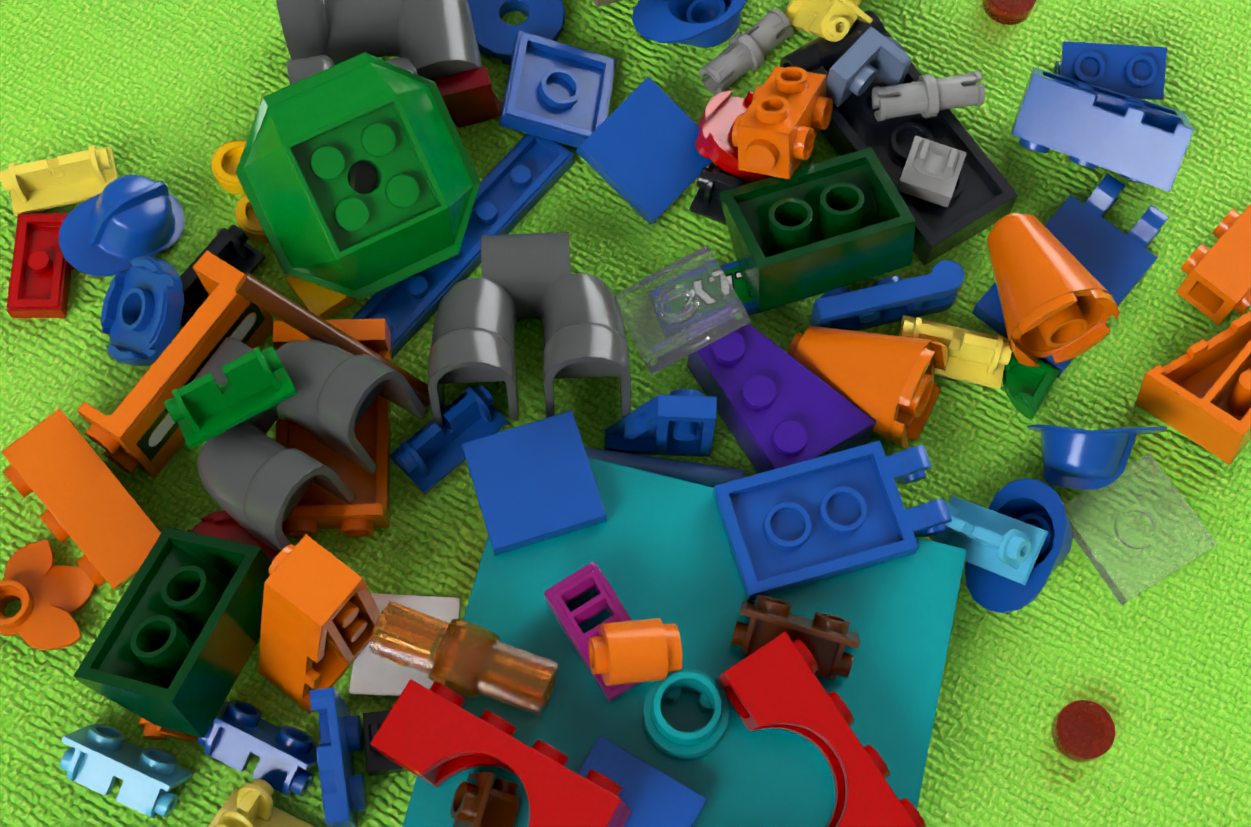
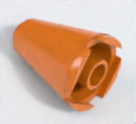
[987,213,1120,367]
[787,326,948,449]

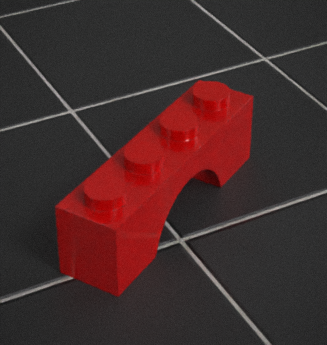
[715,631,926,827]
[370,679,632,827]

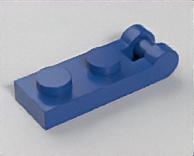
[809,260,964,331]

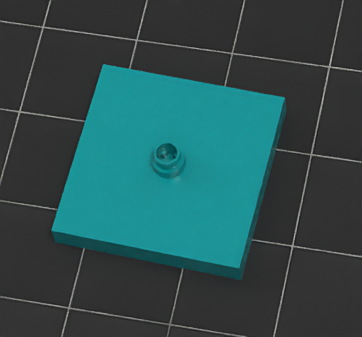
[402,457,967,827]

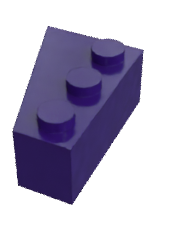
[687,315,876,474]

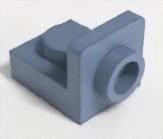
[826,27,912,107]

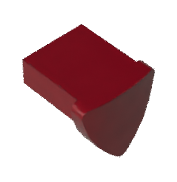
[435,66,502,128]

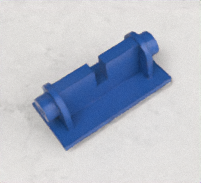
[1054,41,1167,100]
[389,384,509,494]
[197,700,318,796]

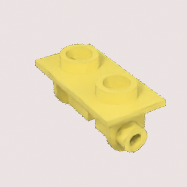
[785,0,873,42]
[0,145,118,216]
[898,315,1012,389]

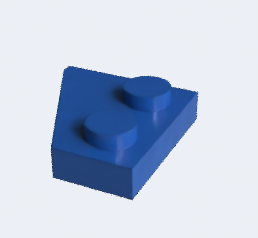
[604,389,717,457]
[309,687,367,827]

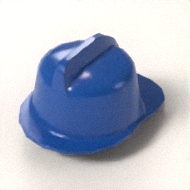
[632,0,747,48]
[59,174,185,277]
[1027,425,1167,490]
[965,478,1073,613]

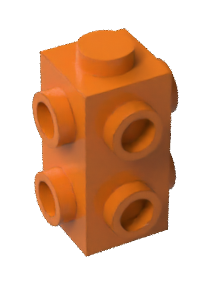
[732,66,833,180]
[1176,204,1251,325]

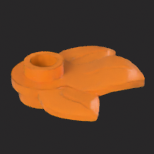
[0,540,96,651]

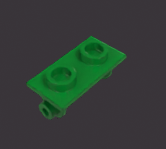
[164,346,298,449]

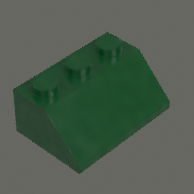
[720,147,916,312]
[74,526,272,739]

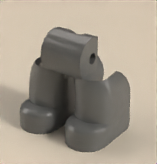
[276,0,482,85]
[428,232,631,428]
[192,337,427,553]

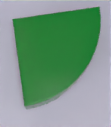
[1002,352,1060,421]

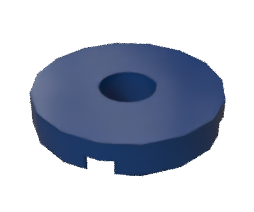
[467,0,565,65]
[101,256,184,366]

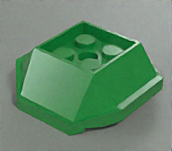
[235,52,481,300]

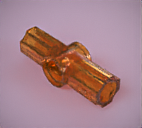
[369,601,559,716]

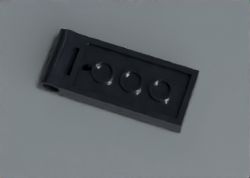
[780,10,1018,265]

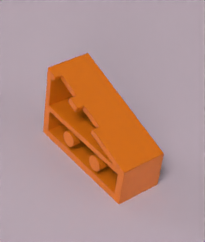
[1135,311,1251,465]
[1,408,161,590]
[258,534,385,714]

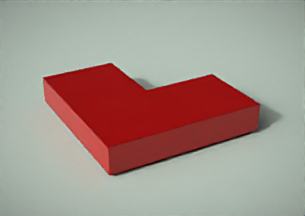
[6,213,75,318]

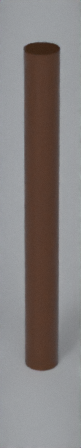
[235,272,431,408]

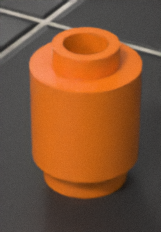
[588,618,682,686]

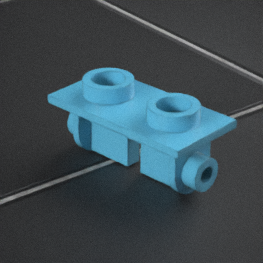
[932,495,1048,585]
[60,724,194,818]

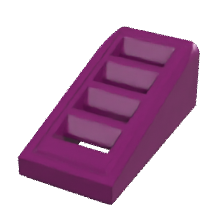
[544,562,642,703]

